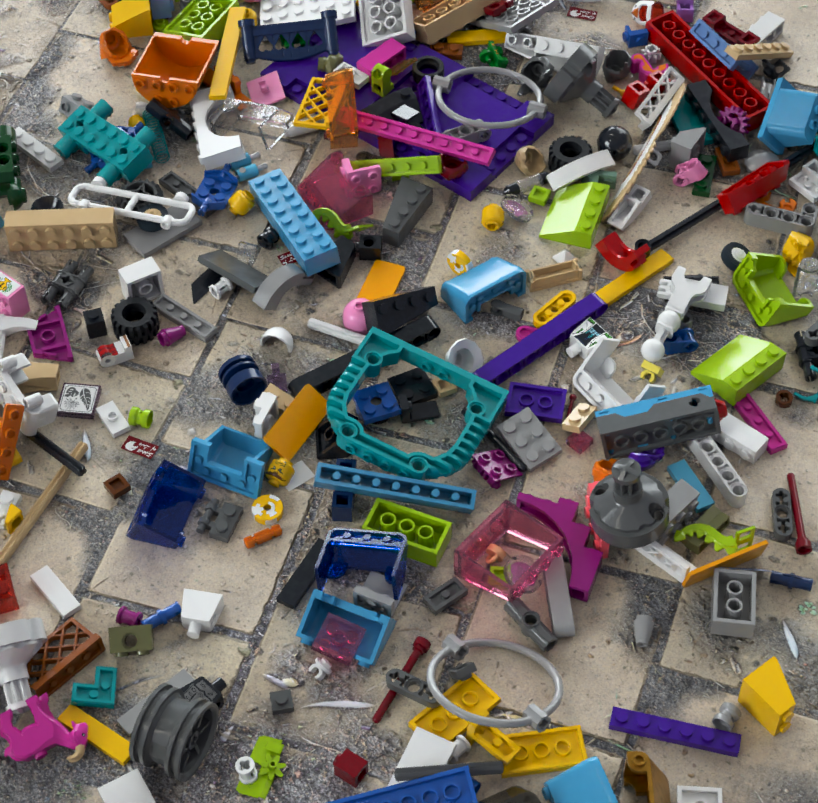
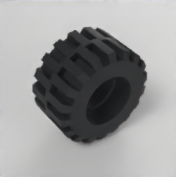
[548,135,593,180]
[111,296,160,346]

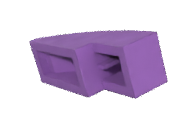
[676,0,694,22]

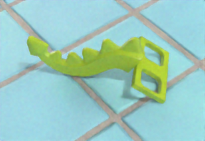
[312,207,373,239]
[674,523,756,555]

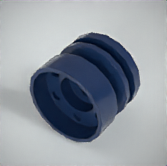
[218,354,268,406]

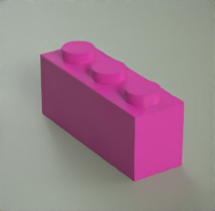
[356,38,406,84]

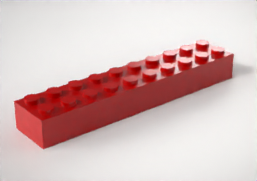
[645,10,770,131]

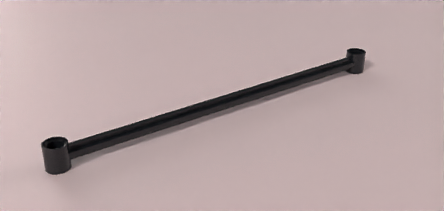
[634,141,815,258]

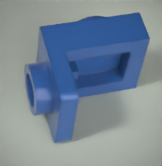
[622,25,649,48]

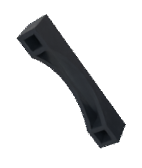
[684,80,749,163]

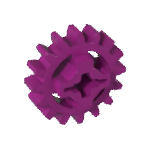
[716,106,751,137]

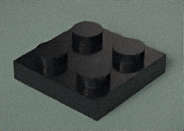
[387,367,438,404]

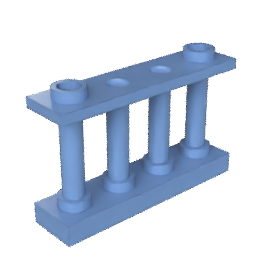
[689,18,759,80]

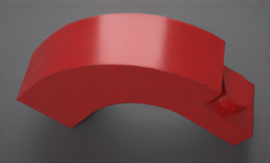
[595,231,650,272]

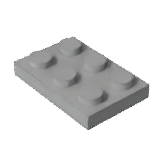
[496,407,562,473]

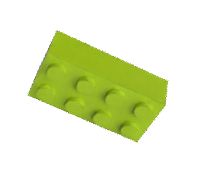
[361,497,452,568]

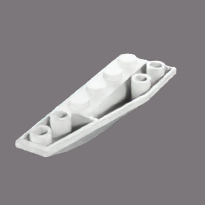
[504,32,605,76]

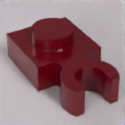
[484,0,514,17]

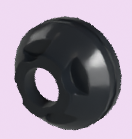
[31,196,64,210]

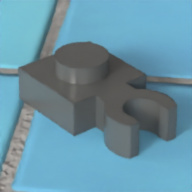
[447,662,477,681]

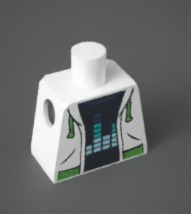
[566,317,613,360]

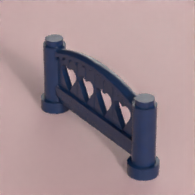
[238,10,339,65]

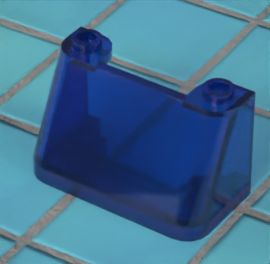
[125,459,207,549]

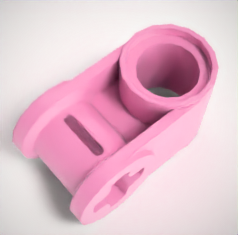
[673,158,708,187]

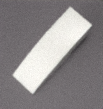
[607,184,652,231]

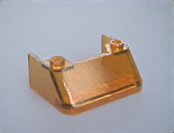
[321,67,358,149]

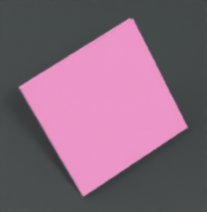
[246,70,286,111]

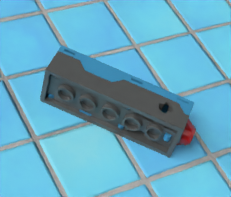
[595,385,728,460]

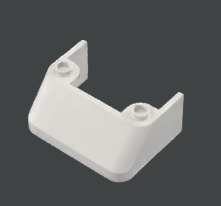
[573,337,666,411]

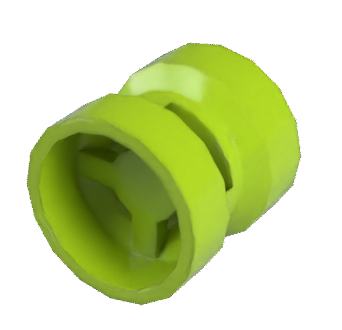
[128,406,153,429]

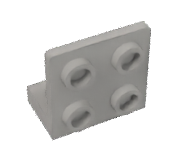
[353,571,408,618]

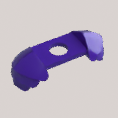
[628,447,665,472]

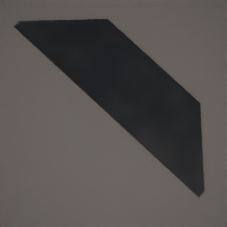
[191,268,223,304]

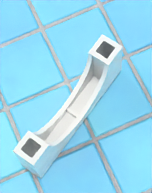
[189,85,246,170]

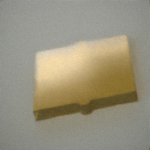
[391,57,418,76]

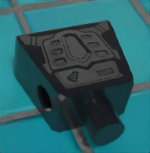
[181,676,227,710]

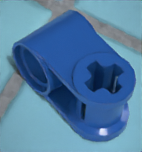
[663,328,699,355]

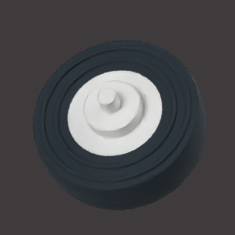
[721,242,750,272]

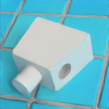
[181,588,224,639]

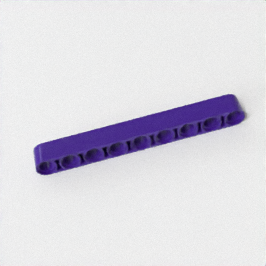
[472,293,608,386]

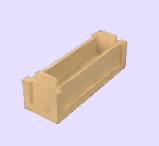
[525,258,583,293]

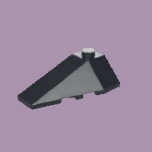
[352,87,423,131]

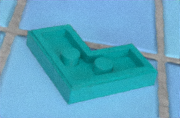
[71,666,118,709]

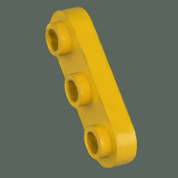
[533,290,576,328]

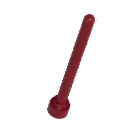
[787,473,812,555]
[372,636,431,723]

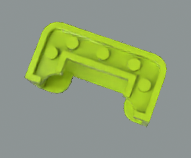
[732,252,814,327]

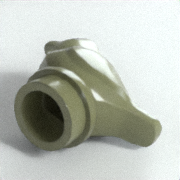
[318,53,344,79]

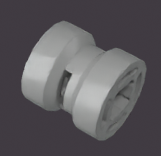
[712,702,742,732]

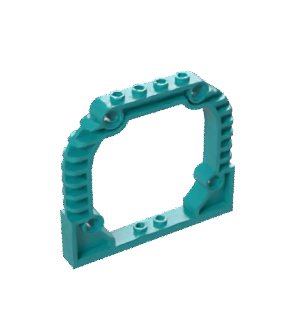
[326,327,509,481]

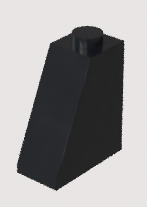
[317,235,356,289]

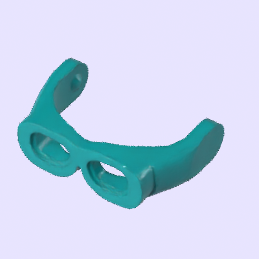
[793,365,818,404]

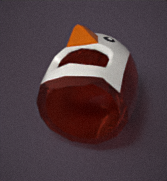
[631,0,664,27]

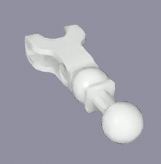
[641,266,712,362]

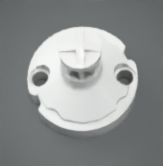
[0,617,48,714]

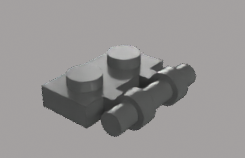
[196,498,244,543]

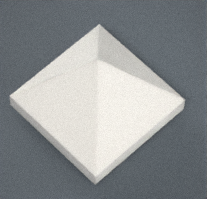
[552,249,578,263]

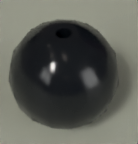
[597,126,632,161]

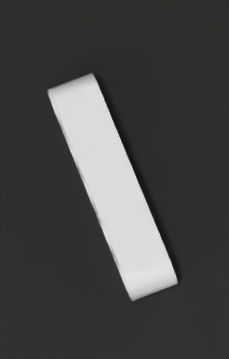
[687,436,748,508]

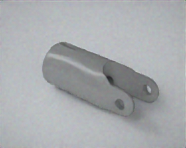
[759,76,776,101]

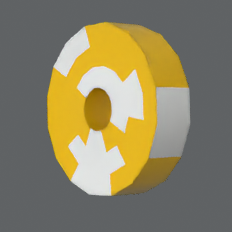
[447,250,473,275]
[252,494,284,525]

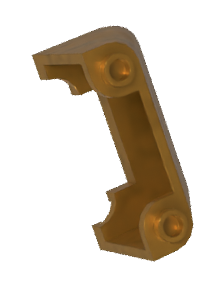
[623,751,671,803]

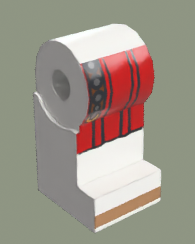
[96,335,134,367]

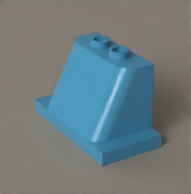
[757,78,818,155]
[187,425,273,499]

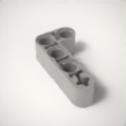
[744,202,818,237]

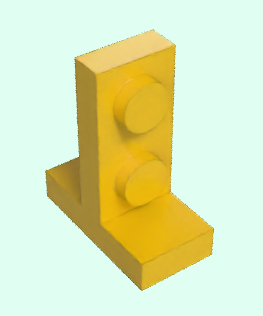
[465,708,521,767]

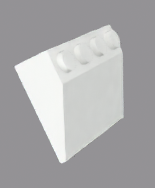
[358,0,416,47]

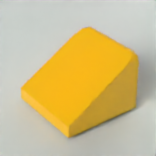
[5,503,24,535]

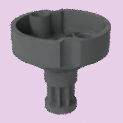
[542,42,621,118]
[589,458,669,549]

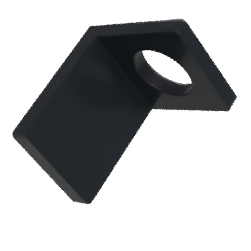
[762,59,791,81]

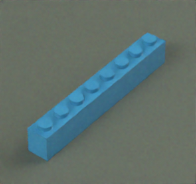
[313,462,477,514]

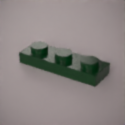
[692,154,717,198]

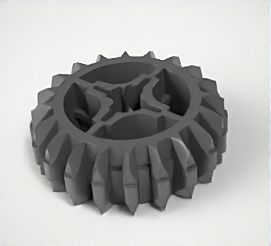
[116,178,164,220]

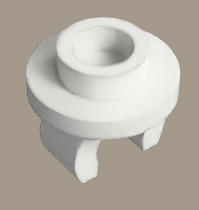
[308,657,332,681]

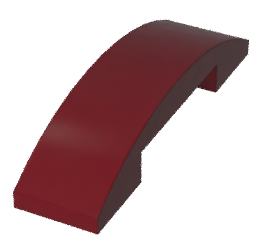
[702,9,761,45]

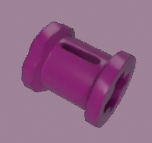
[116,606,143,626]

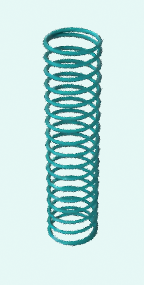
[143,110,170,163]

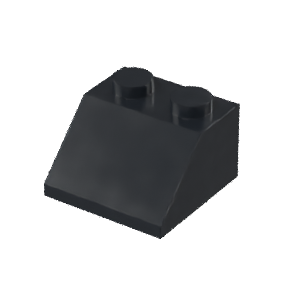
[315,412,358,460]

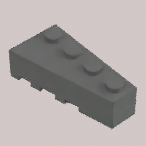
[382,176,433,248]

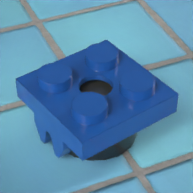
[353,381,401,425]

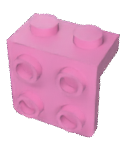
[339,158,381,198]

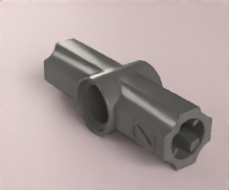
[504,596,558,652]

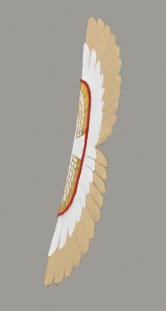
[601,83,686,222]

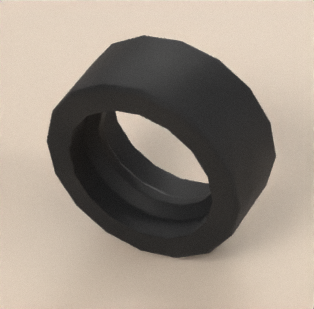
[412,56,444,84]

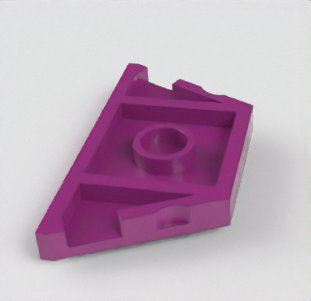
[27,305,74,362]

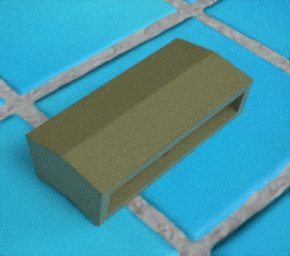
[680,504,730,555]

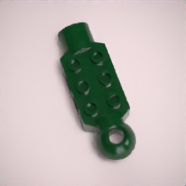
[0,125,27,211]

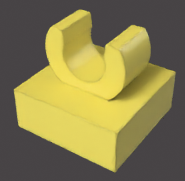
[640,360,664,384]

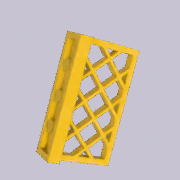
[293,76,352,135]

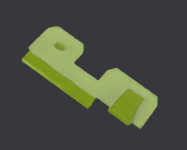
[236,736,284,799]

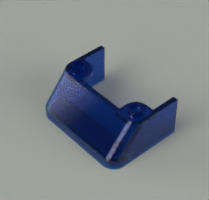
[314,527,408,600]

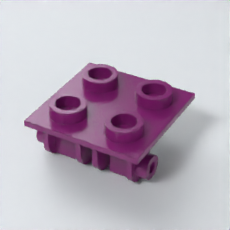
[472,449,523,489]

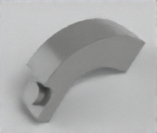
[252,263,313,310]

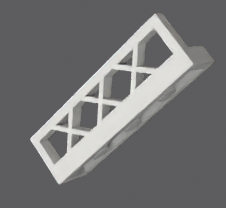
[634,66,685,131]
[634,541,697,583]

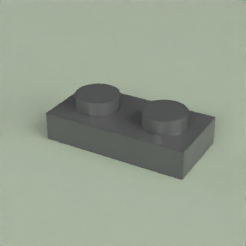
[423,576,468,616]

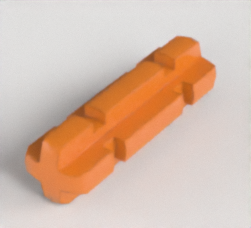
[244,524,282,549]

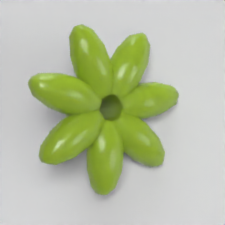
[258,754,286,781]

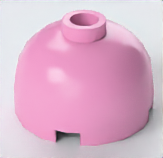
[342,298,370,335]

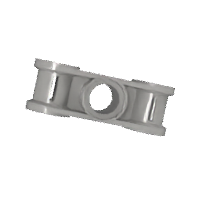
[442,119,492,143]

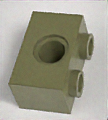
[108,624,154,657]

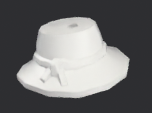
[445,338,484,373]

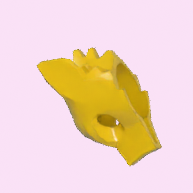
[782,231,815,278]

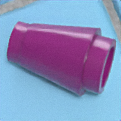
[157,325,186,347]

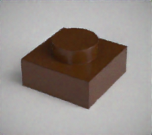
[103,473,131,500]

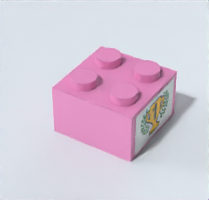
[0,270,30,317]

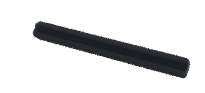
[22,431,87,476]

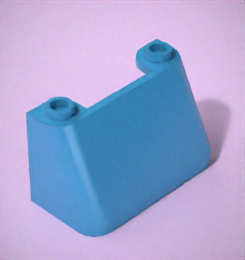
[441,257,526,324]
[296,588,397,669]
[542,756,618,803]

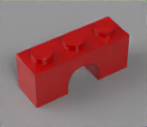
[621,70,671,110]

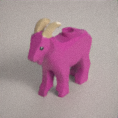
[0,692,88,763]

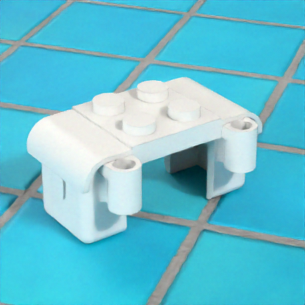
[0,353,59,436]

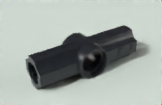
[145,98,194,141]

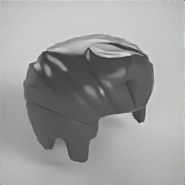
[602,49,632,83]

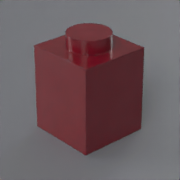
[333,748,369,788]

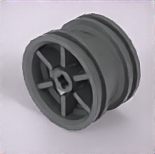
[129,683,219,782]

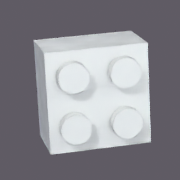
[118,256,165,300]

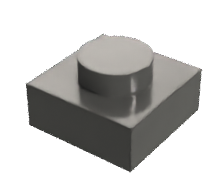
[269,689,294,715]

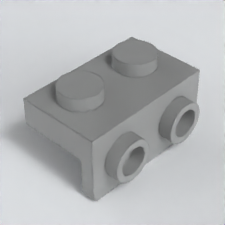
[59,93,94,117]

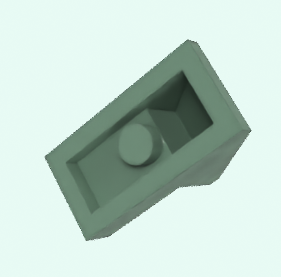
[581,170,617,189]

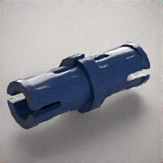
[769,570,813,592]

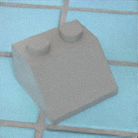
[668,127,707,169]

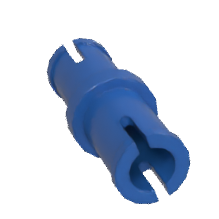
[140,601,182,629]

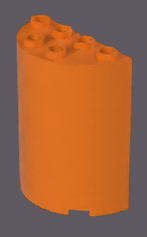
[131,32,219,108]

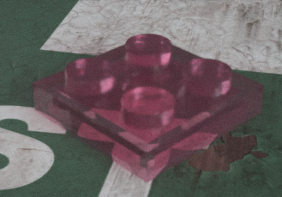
[311,612,367,666]

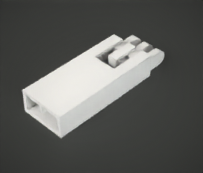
[657,278,729,312]

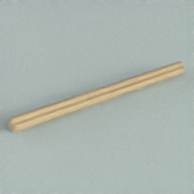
[0,441,88,572]

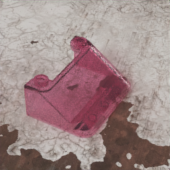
[297,150,373,230]

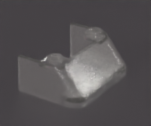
[208,98,294,150]

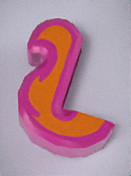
[630,53,669,84]

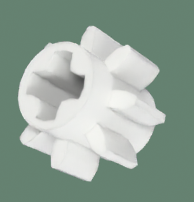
[641,44,661,65]

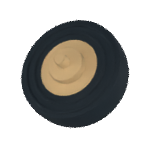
[137,204,168,232]

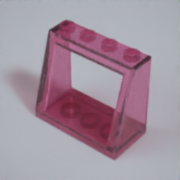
[454,499,564,603]

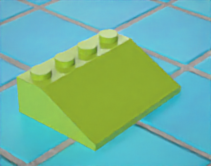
[163,0,240,41]
[539,182,610,249]
[690,334,787,406]

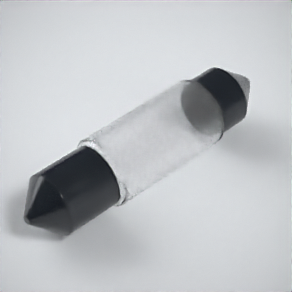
[503,171,550,197]

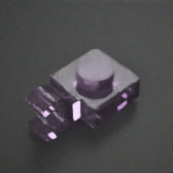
[267,363,288,393]

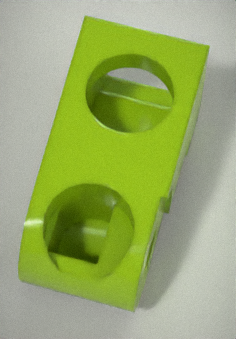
[371,63,394,97]

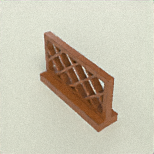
[27,617,106,698]

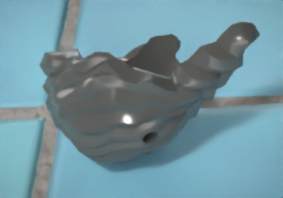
[517,56,554,97]

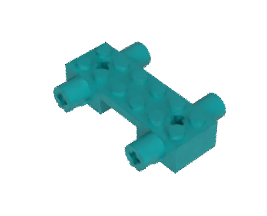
[53,99,157,187]

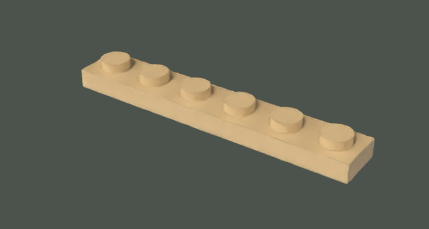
[724,42,794,61]

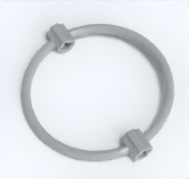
[432,66,548,129]
[426,633,563,733]

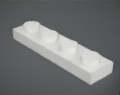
[15,127,64,173]

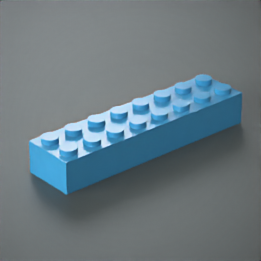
[248,168,341,277]

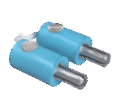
[230,152,268,183]

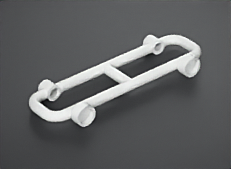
[68,176,196,230]

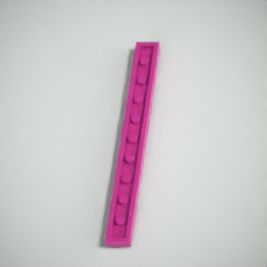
[336,107,496,167]

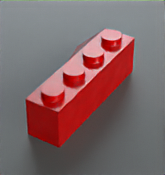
[716,159,790,215]

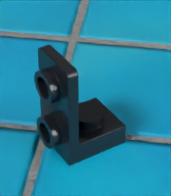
[398,393,440,424]

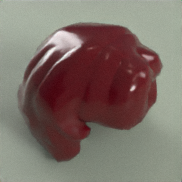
[440,153,468,181]

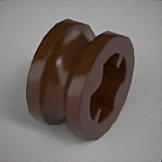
[775,390,793,408]

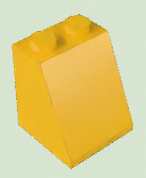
[109,0,154,38]
[738,656,796,736]

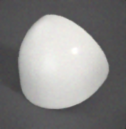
[260,327,293,353]

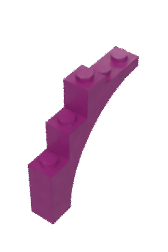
[516,492,603,602]

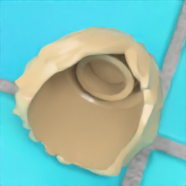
[514,145,547,177]

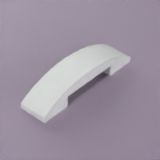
[546,149,616,192]

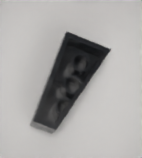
[362,286,438,334]

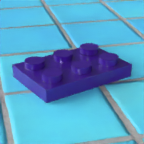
[504,381,567,424]

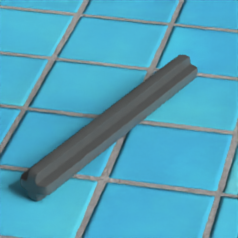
[394,761,504,782]

